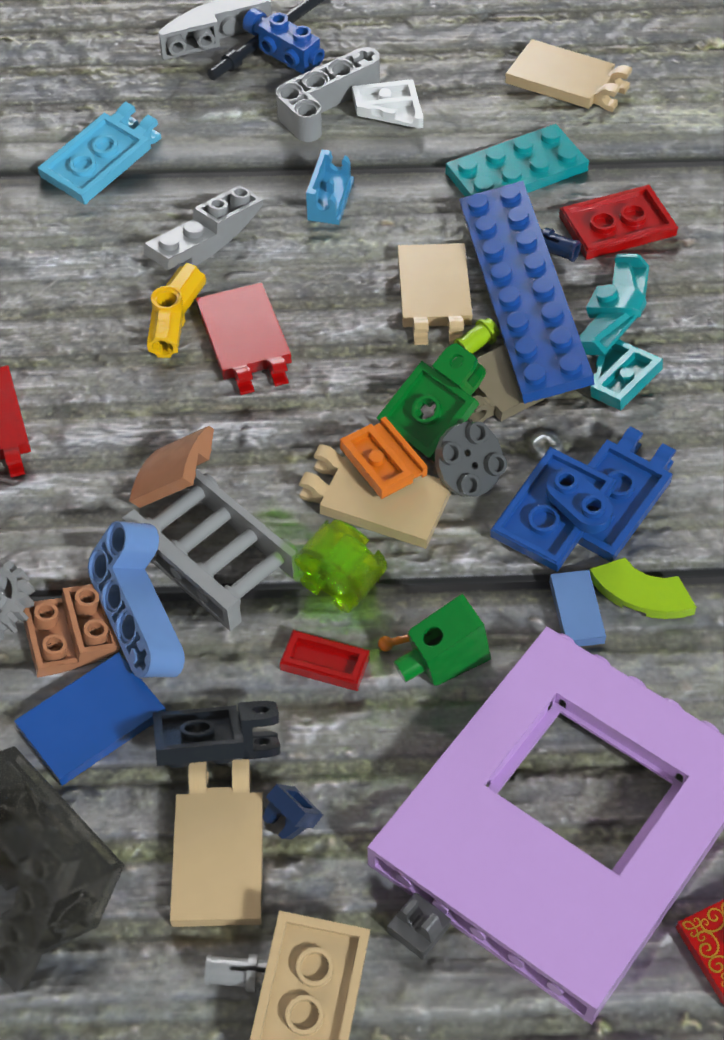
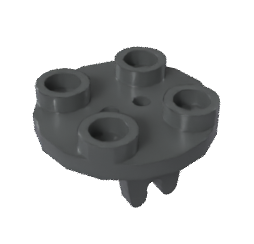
[434,422,507,497]

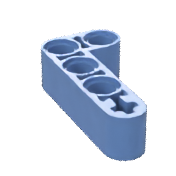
[88,521,185,678]

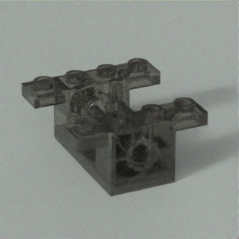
[0,746,125,993]

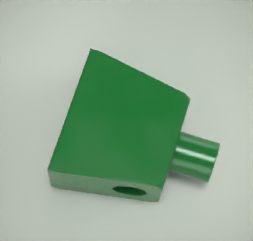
[393,594,491,686]

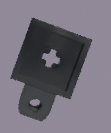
[153,701,281,768]

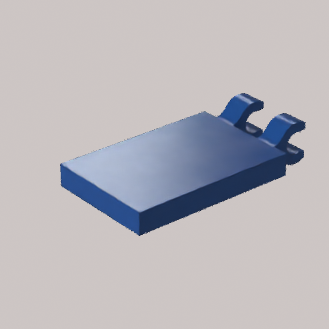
[577,426,676,562]

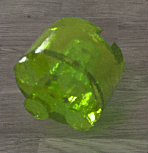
[294,519,388,613]

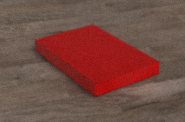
[559,185,678,260]

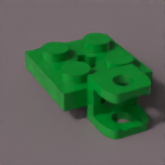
[377,343,486,462]

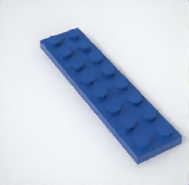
[459,181,595,404]

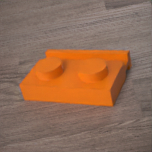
[340,416,428,499]

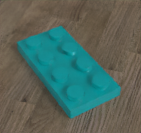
[445,124,589,197]

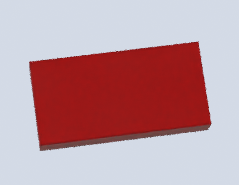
[280,630,370,691]

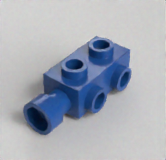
[243,8,325,74]

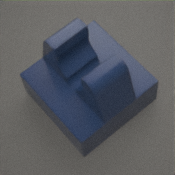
[263,784,323,839]

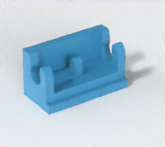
[306,149,354,225]

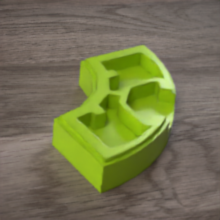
[589,557,697,619]

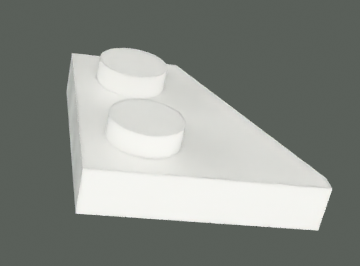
[352,79,423,128]

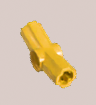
[147,263,206,358]

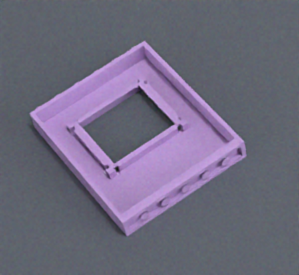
[367,626,724,1025]

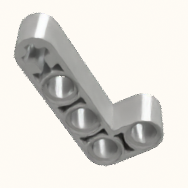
[276,47,380,142]

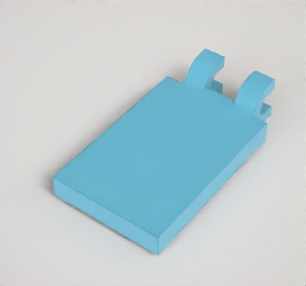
[37,101,161,205]

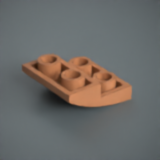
[129,426,214,508]
[23,584,120,678]

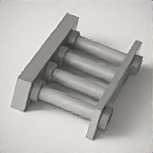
[122,469,299,631]

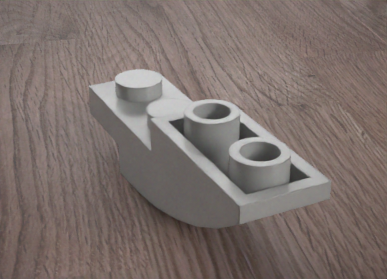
[158,0,272,60]
[144,185,264,270]

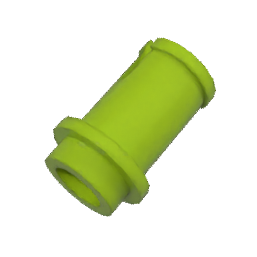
[453,318,500,354]

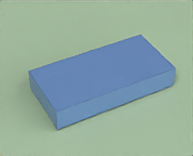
[549,570,606,647]

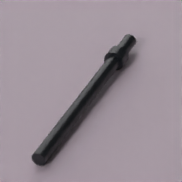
[207,0,324,81]

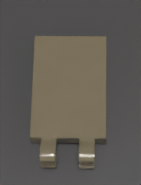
[468,344,548,422]

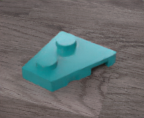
[591,339,663,411]

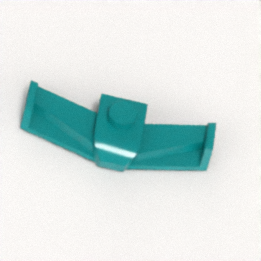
[580,253,649,355]

